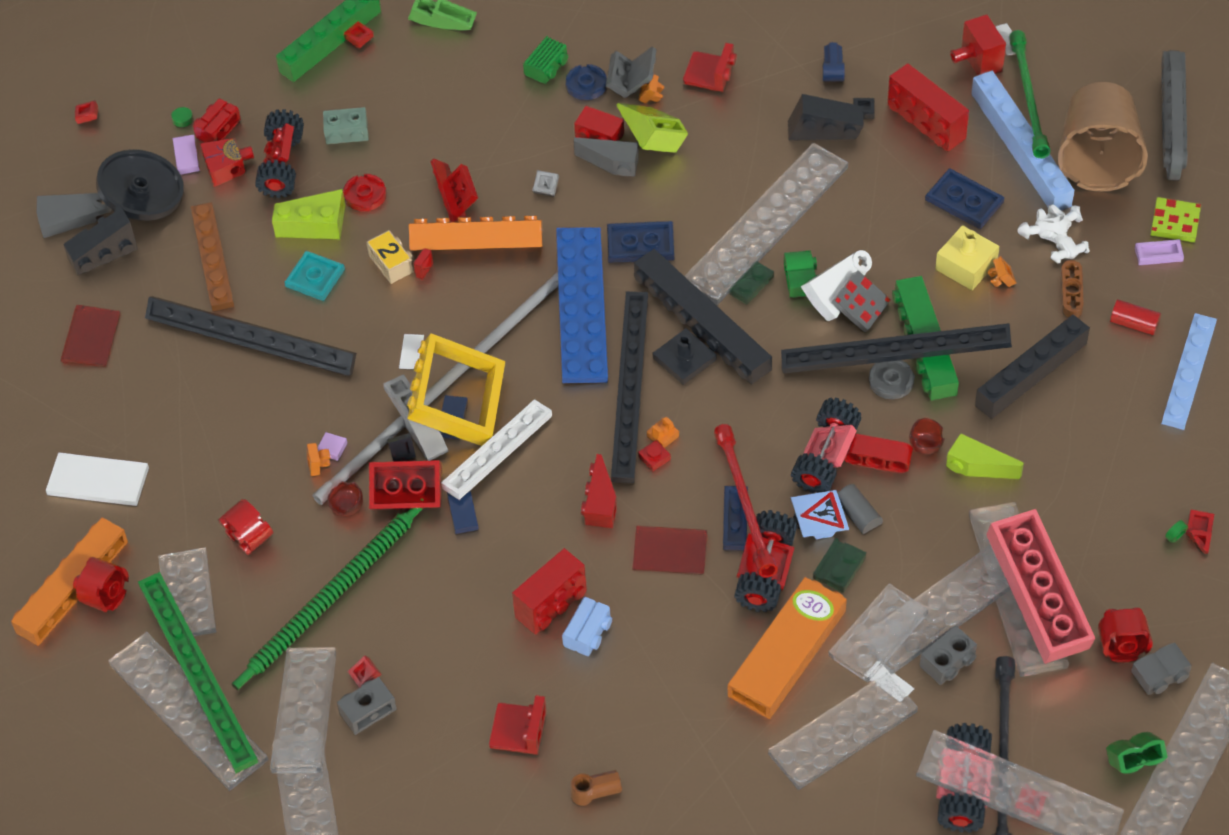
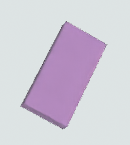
[173,135,200,174]
[1135,239,1184,265]

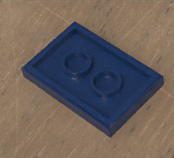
[925,168,1005,229]
[607,221,675,263]

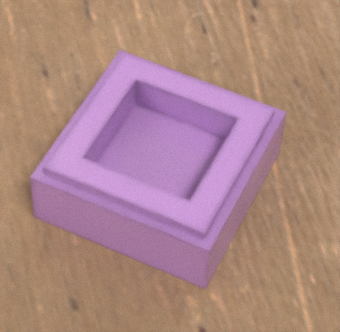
[317,432,347,461]

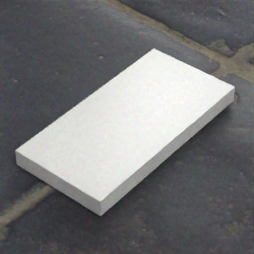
[46,453,149,506]

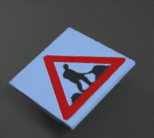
[791,490,849,539]

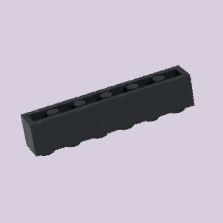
[975,314,1090,419]

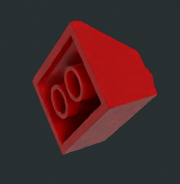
[369,460,442,510]

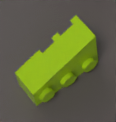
[272,189,346,239]

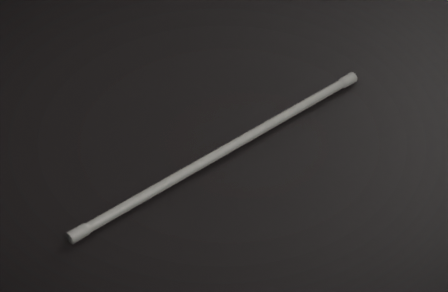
[312,272,558,505]

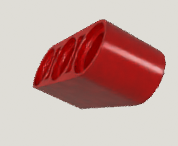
[844,434,913,473]

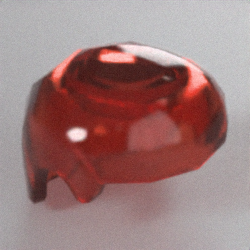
[909,418,945,455]
[328,481,363,517]

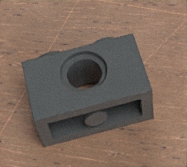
[337,677,397,735]

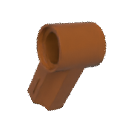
[571,770,622,806]

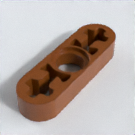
[1061,260,1084,318]

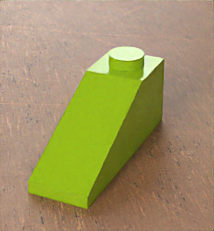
[946,434,1024,479]

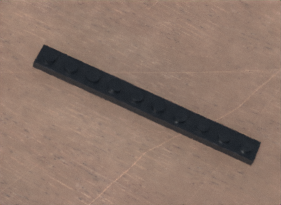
[611,291,648,483]
[145,296,357,376]
[781,323,1012,374]

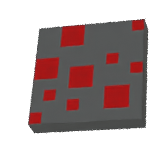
[832,270,891,333]

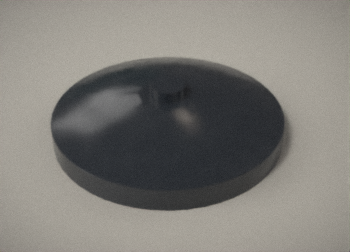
[96,149,184,221]

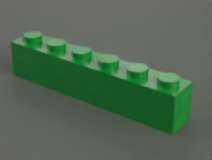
[276,0,381,82]
[892,276,959,400]

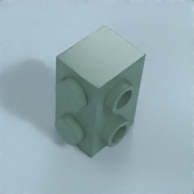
[323,107,369,144]

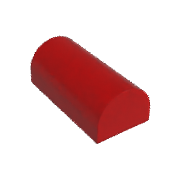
[1110,299,1161,335]

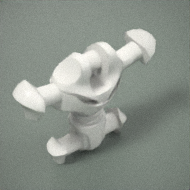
[1017,204,1090,264]

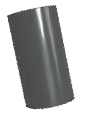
[838,484,883,534]

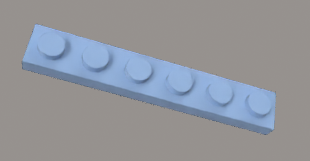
[1161,313,1217,430]

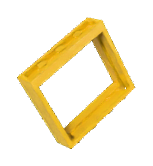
[407,333,505,446]

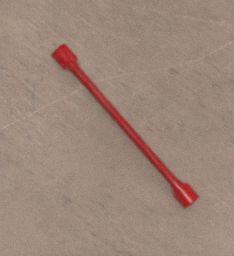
[714,424,778,578]

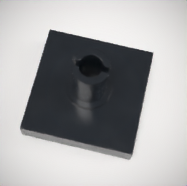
[653,328,717,385]

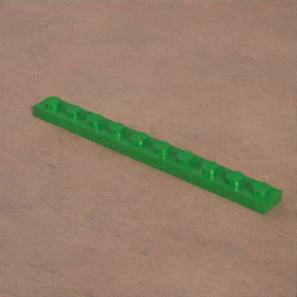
[138,572,259,773]

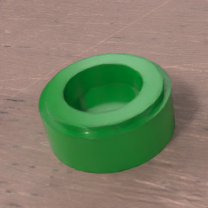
[171,107,193,127]
[1165,520,1188,543]

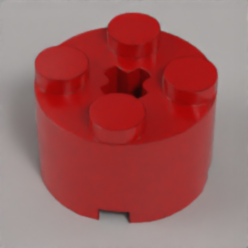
[218,499,274,555]
[73,557,129,612]
[1098,607,1153,663]

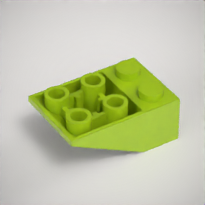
[616,103,688,153]

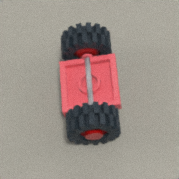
[791,397,862,494]
[936,723,992,833]

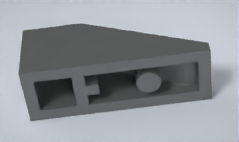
[574,137,639,177]

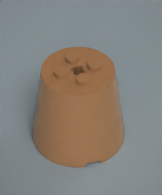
[1058,82,1148,191]

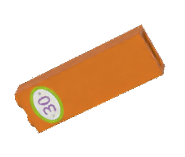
[728,577,847,719]

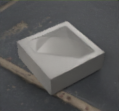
[532,170,559,196]

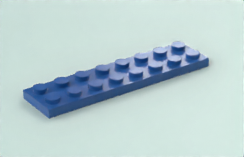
[556,227,608,383]

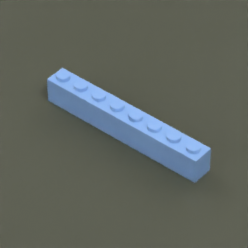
[972,71,1074,211]

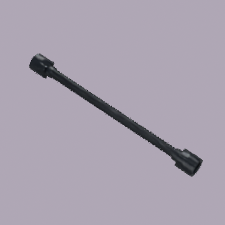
[992,656,1015,835]

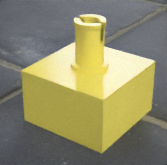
[935,225,999,291]

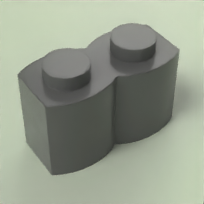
[1131,643,1192,695]

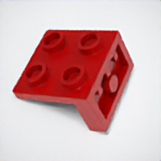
[489,695,547,755]

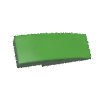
[408,0,477,30]

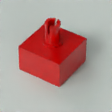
[950,14,1006,76]

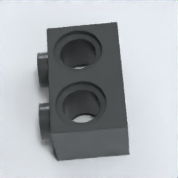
[920,626,977,685]

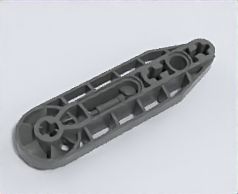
[1161,50,1187,181]

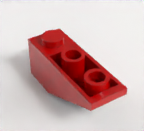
[581,454,617,528]

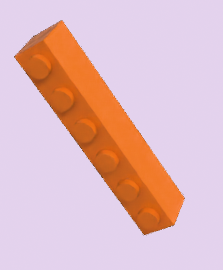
[409,215,543,250]
[11,517,128,646]

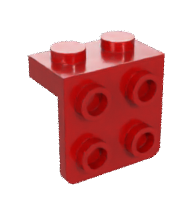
[683,43,737,92]

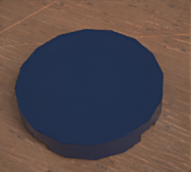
[566,64,607,100]

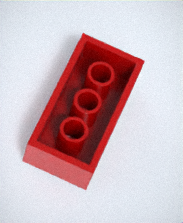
[887,63,969,152]

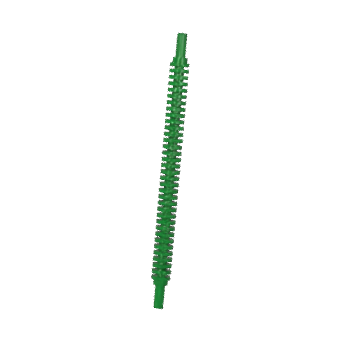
[231,499,424,690]

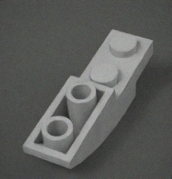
[384,374,448,461]

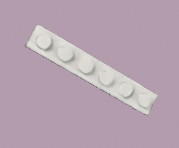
[441,399,552,500]

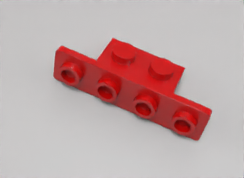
[430,158,478,222]

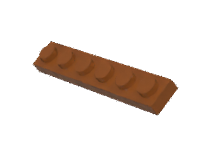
[191,202,234,311]

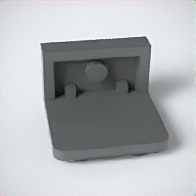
[606,47,656,98]

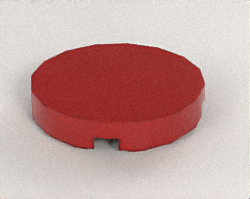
[343,174,386,211]

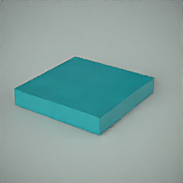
[284,251,345,301]

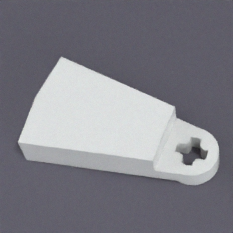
[801,250,872,321]

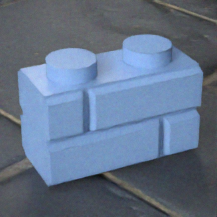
[562,597,612,656]

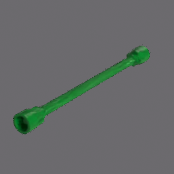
[1009,30,1051,159]

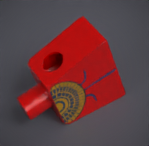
[200,138,254,187]

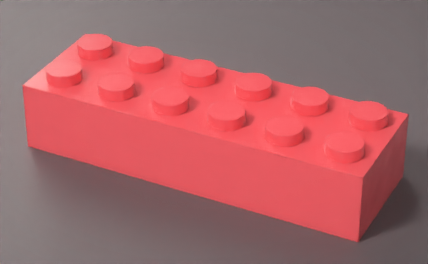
[986,509,1095,664]

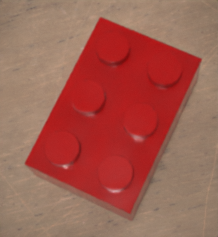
[512,548,587,635]

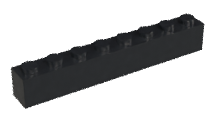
[634,249,772,385]

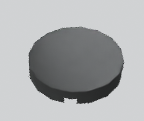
[869,360,915,400]

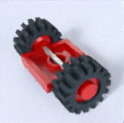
[255,109,304,198]
[734,510,797,612]

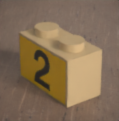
[367,230,414,284]

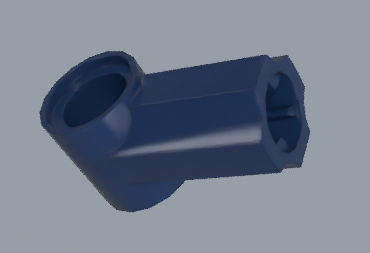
[823,42,845,82]

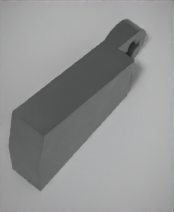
[37,193,112,238]

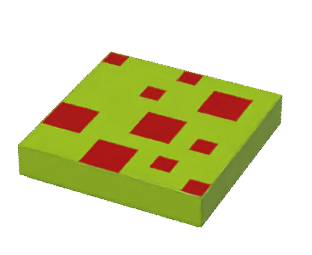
[1151,197,1201,243]

